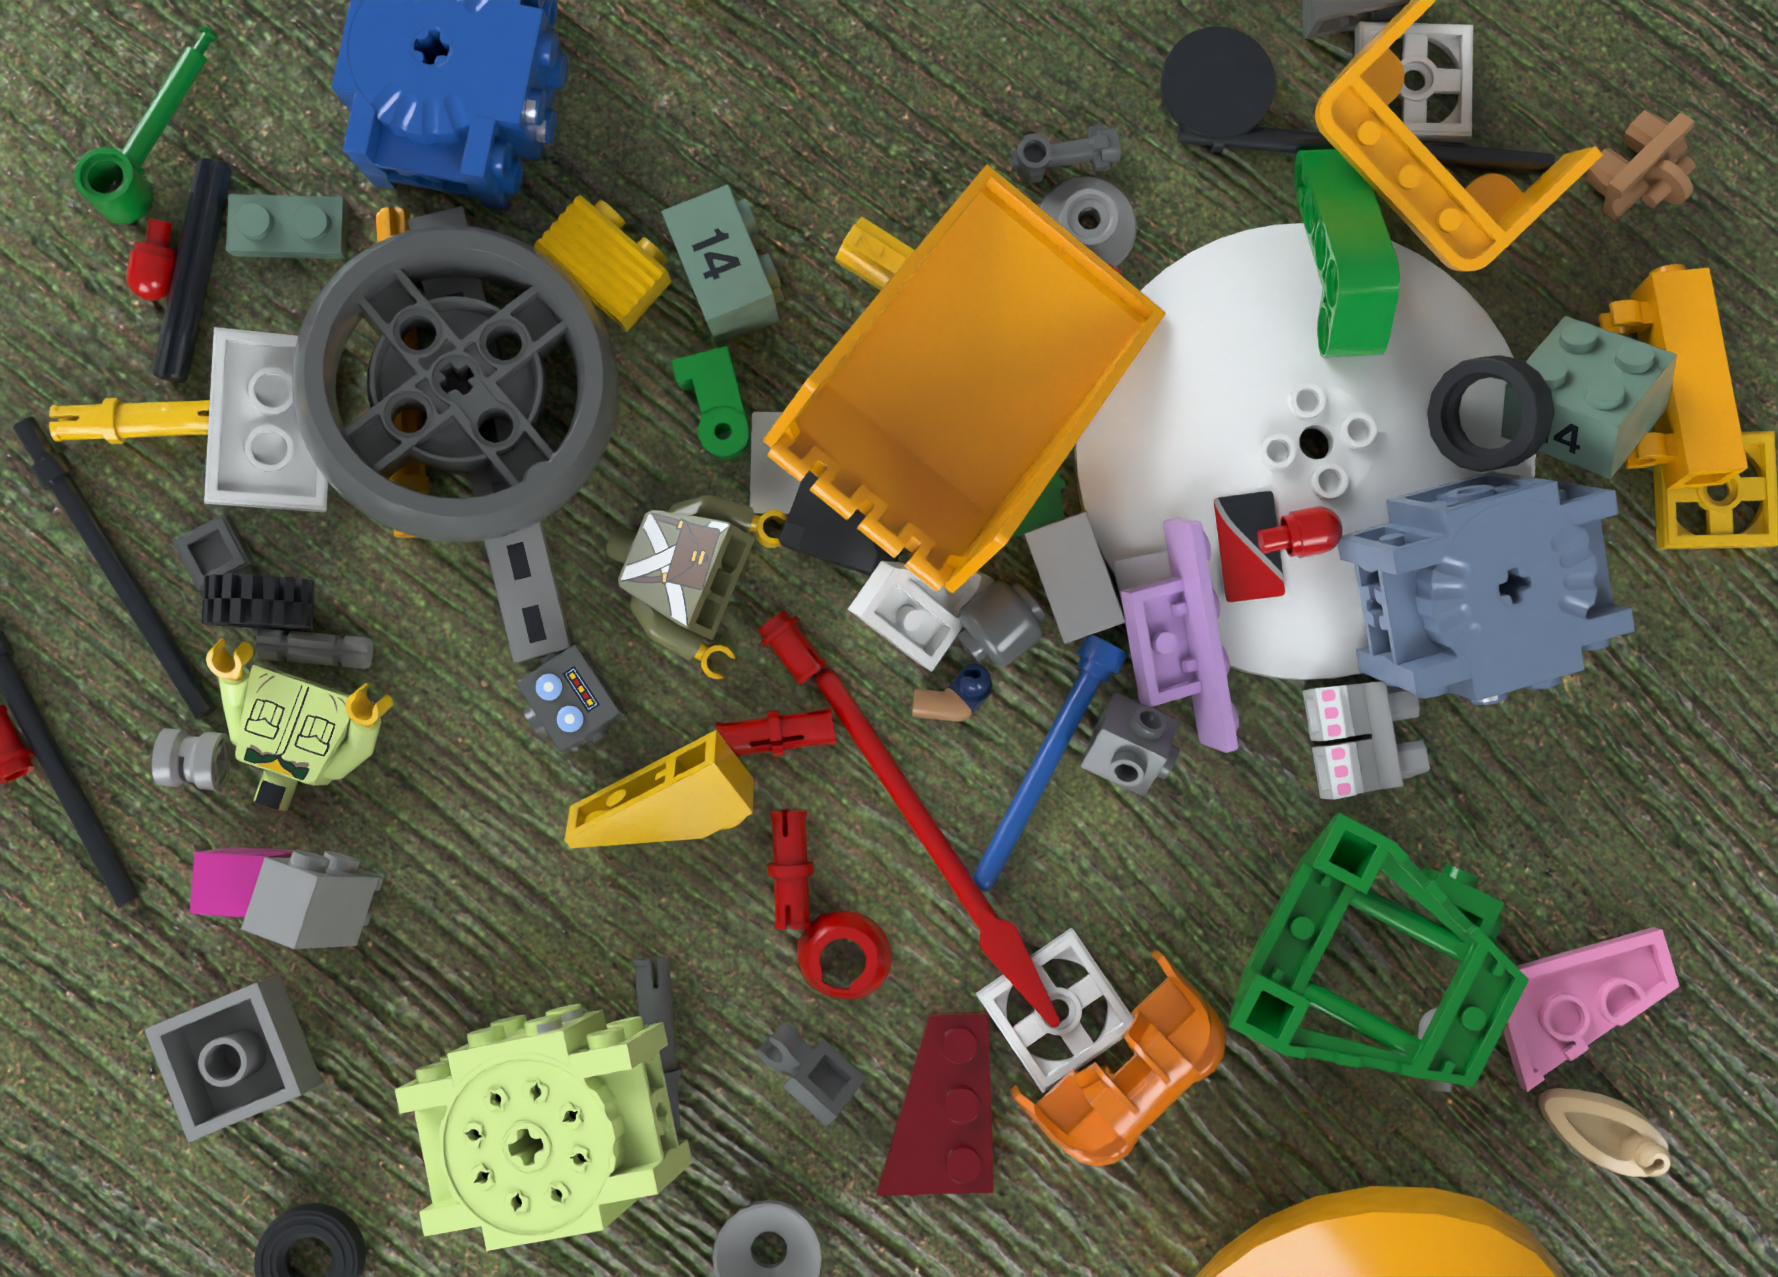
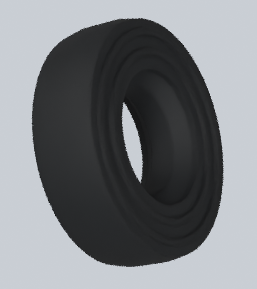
[254,1203,366,1277]

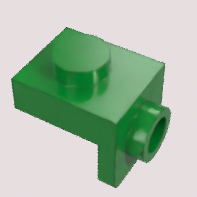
[1422,864,1504,943]

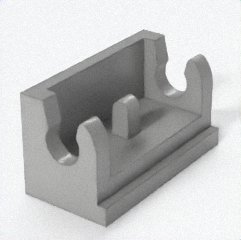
[1025,510,1125,644]

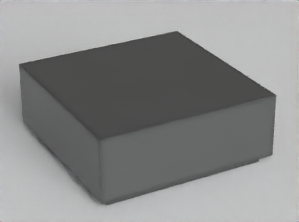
[173,514,257,592]

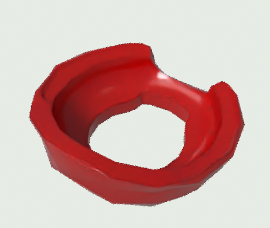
[797,910,892,1000]

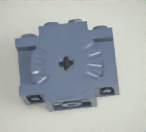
[1338,471,1635,705]

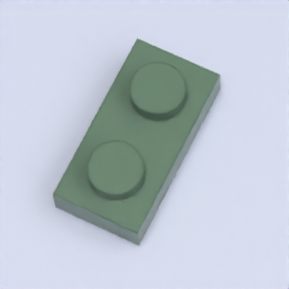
[226,194,349,259]

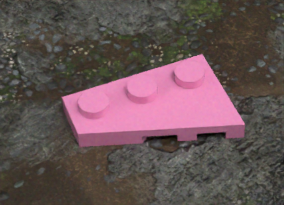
[1503,927,1679,1092]

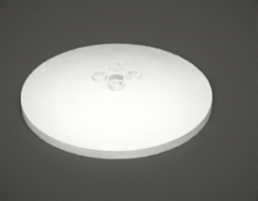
[1074,223,1536,680]

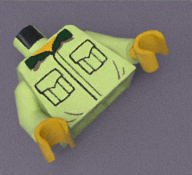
[206,638,393,811]

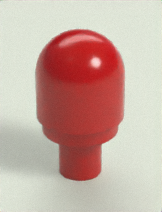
[126,218,177,301]
[1257,506,1343,558]

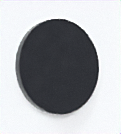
[1160,27,1276,140]

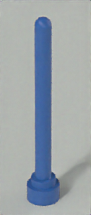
[972,635,1128,891]

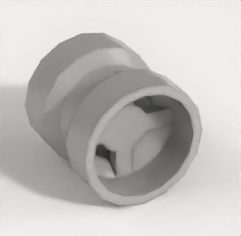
[152,728,232,790]

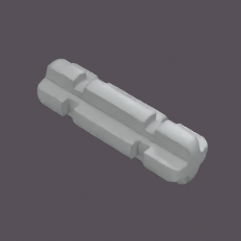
[255,628,373,669]

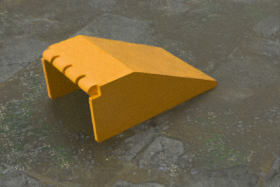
[762,164,1166,594]

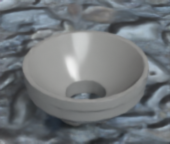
[713,1200,822,1277]

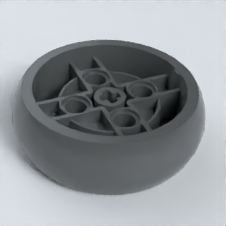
[292,225,619,542]

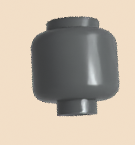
[957,581,1045,667]

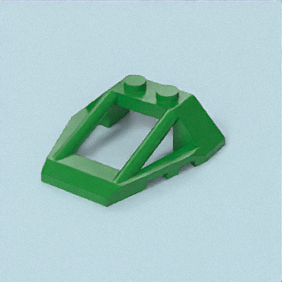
[1228,813,1529,1087]

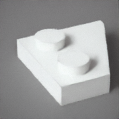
[848,561,994,672]

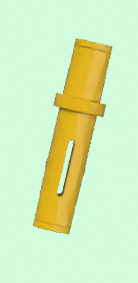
[49,398,210,444]

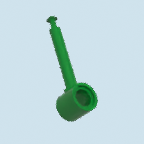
[74,27,219,224]

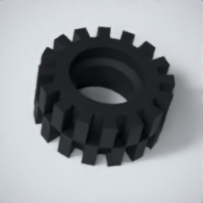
[202,574,315,630]

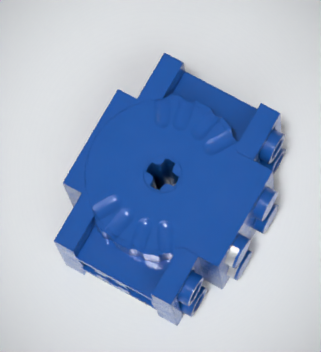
[331,0,568,211]

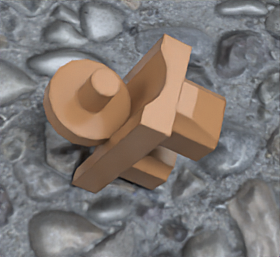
[1586,110,1696,222]

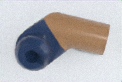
[912,663,992,721]

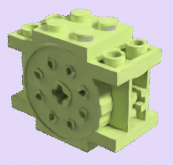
[395,1004,692,1251]

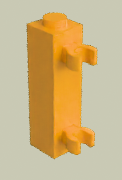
[1598,264,1748,490]

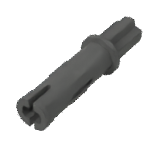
[633,956,683,1132]

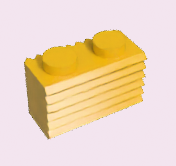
[534,195,672,332]

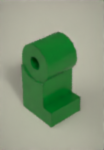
[671,346,751,462]

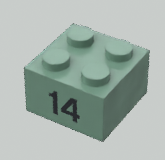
[661,184,784,347]
[1501,316,1677,479]

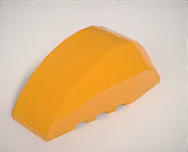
[1195,1186,1563,1277]

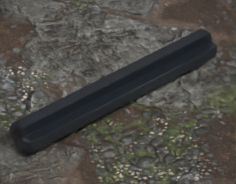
[152,158,232,383]

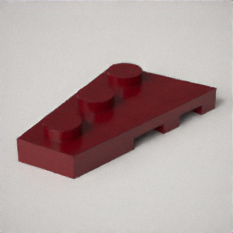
[876,1011,994,1196]

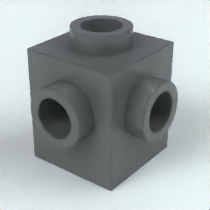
[1080,692,1180,796]

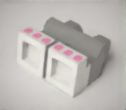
[1302,681,1430,800]

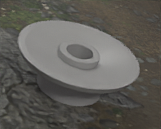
[1040,176,1137,268]

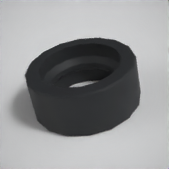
[1427,355,1555,472]

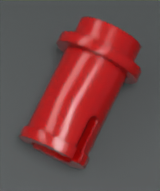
[757,609,828,686]
[0,705,35,783]

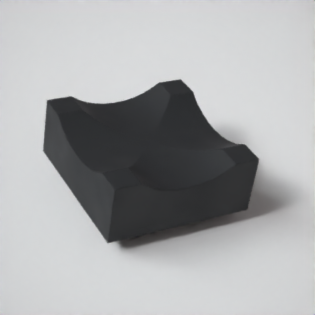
[779,471,900,576]

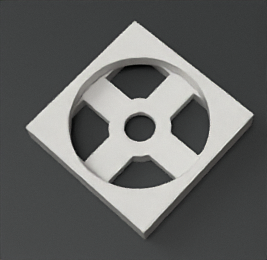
[1355,21,1473,143]
[976,928,1134,1093]

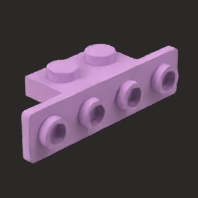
[1120,518,1239,753]

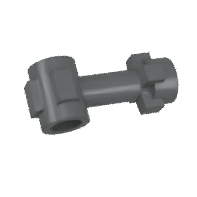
[1010,124,1121,184]

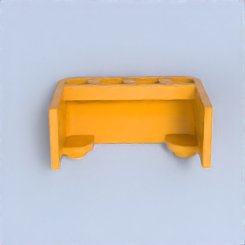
[1315,0,1603,272]

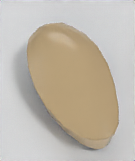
[1538,1088,1672,1177]

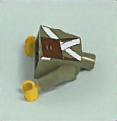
[606,494,787,679]

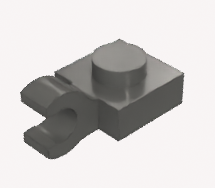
[756,1022,866,1126]

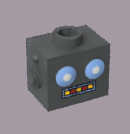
[515,644,627,752]

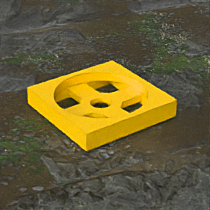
[1653,431,1778,550]

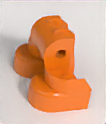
[1010,949,1227,1167]

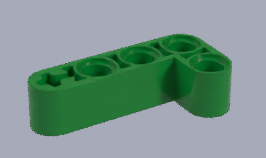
[1294,149,1400,358]

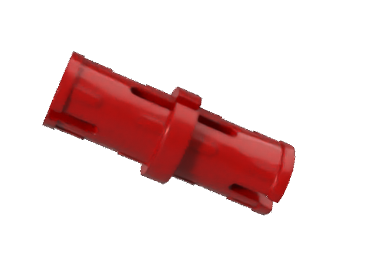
[716,707,836,757]
[767,809,814,930]

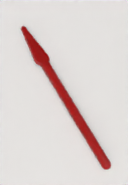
[815,669,1060,1028]

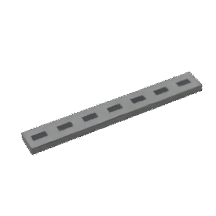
[407,206,572,663]

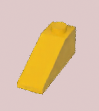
[564,730,754,849]

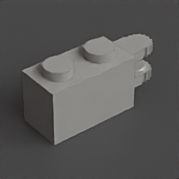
[241,850,383,949]

